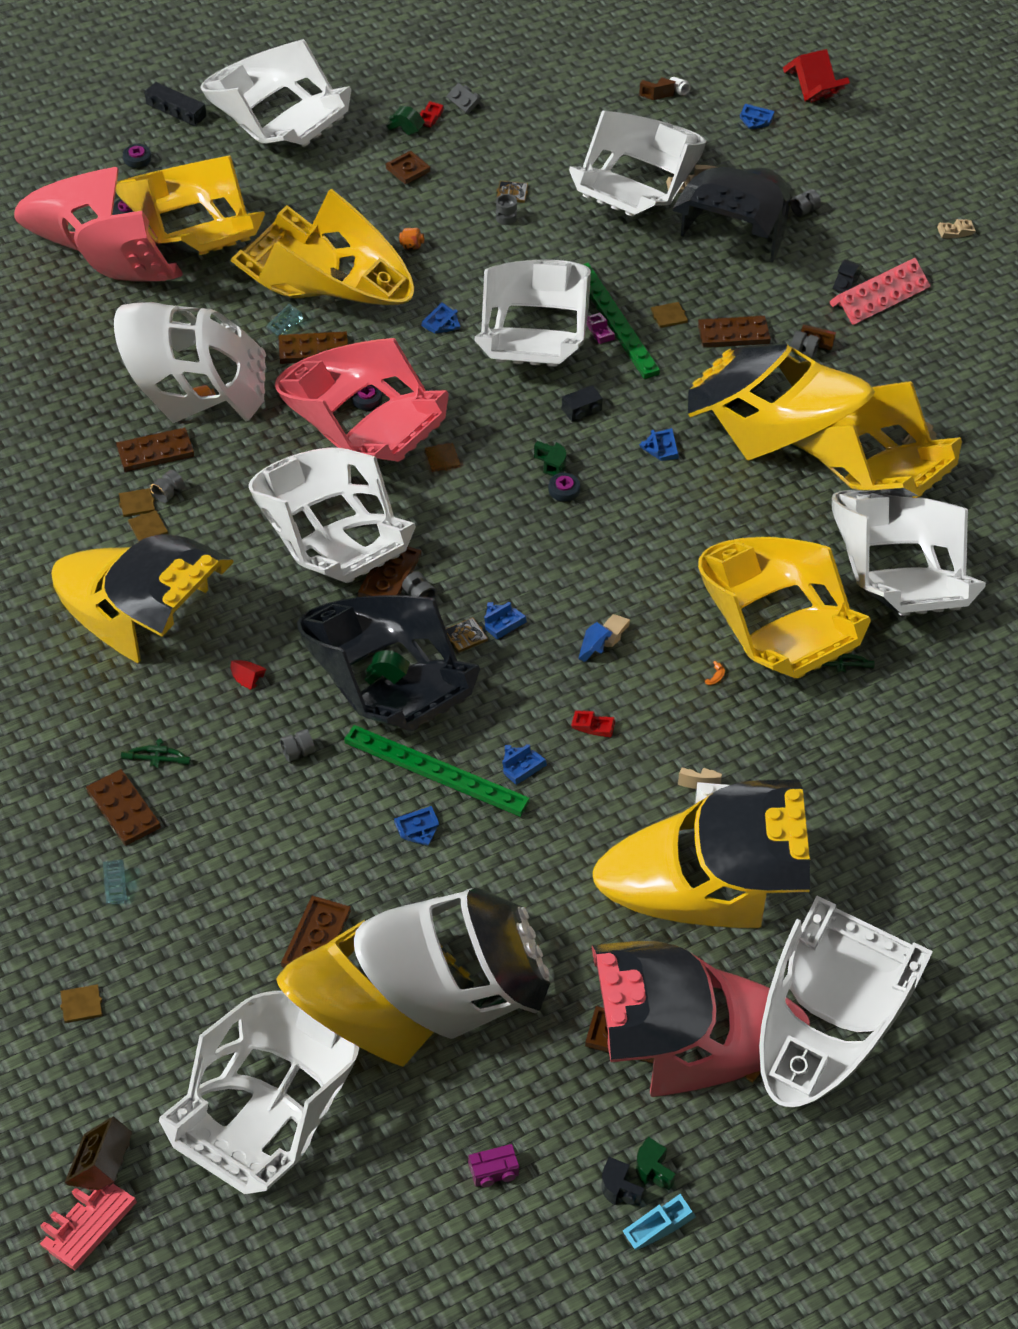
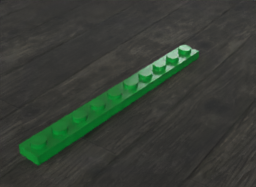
[582,263,660,379]
[344,725,530,817]

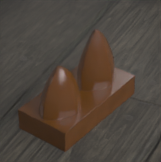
[801,324,836,350]

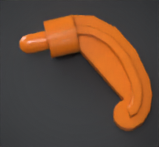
[705,661,725,685]

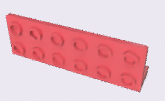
[829,258,930,325]

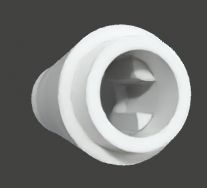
[670,77,690,95]

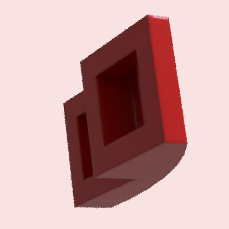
[420,101,444,128]
[571,710,615,737]

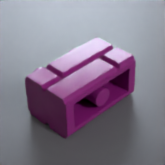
[468,1144,519,1187]

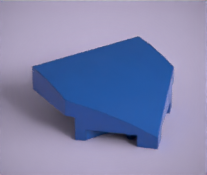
[740,104,775,129]
[421,303,460,334]
[639,428,679,461]
[484,602,527,639]
[578,622,613,662]
[502,744,547,785]
[394,806,439,846]

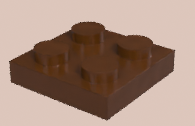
[386,151,431,185]

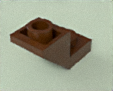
[639,77,676,100]

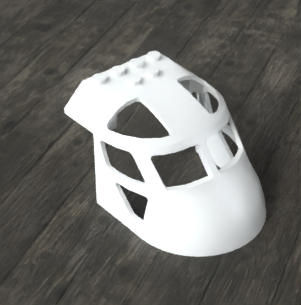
[114,302,266,423]
[249,448,416,583]
[159,991,359,1194]

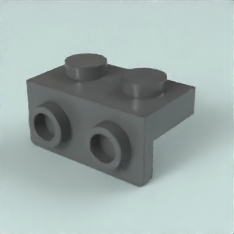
[446,83,483,115]

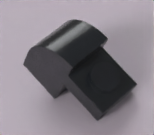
[832,259,863,293]
[601,1157,644,1206]

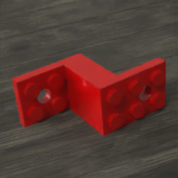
[783,49,850,102]

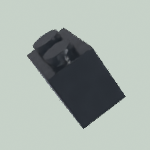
[561,385,603,422]

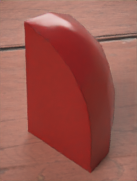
[231,660,266,690]

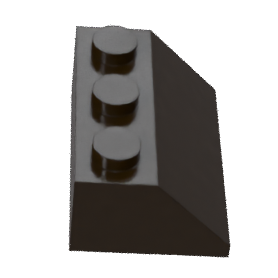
[64,1116,132,1190]

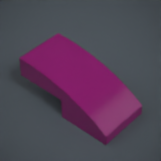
[587,313,615,344]

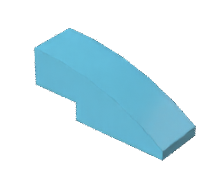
[623,1194,696,1250]

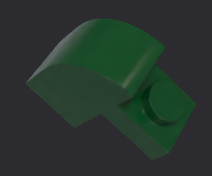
[386,106,425,135]
[534,441,566,476]
[365,650,410,685]
[636,1136,676,1190]

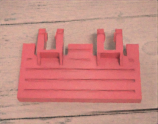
[40,1184,137,1271]

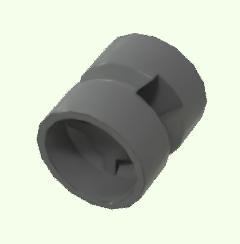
[790,189,821,217]
[496,194,517,225]
[790,330,820,358]
[150,470,185,503]
[402,571,437,598]
[280,729,315,762]

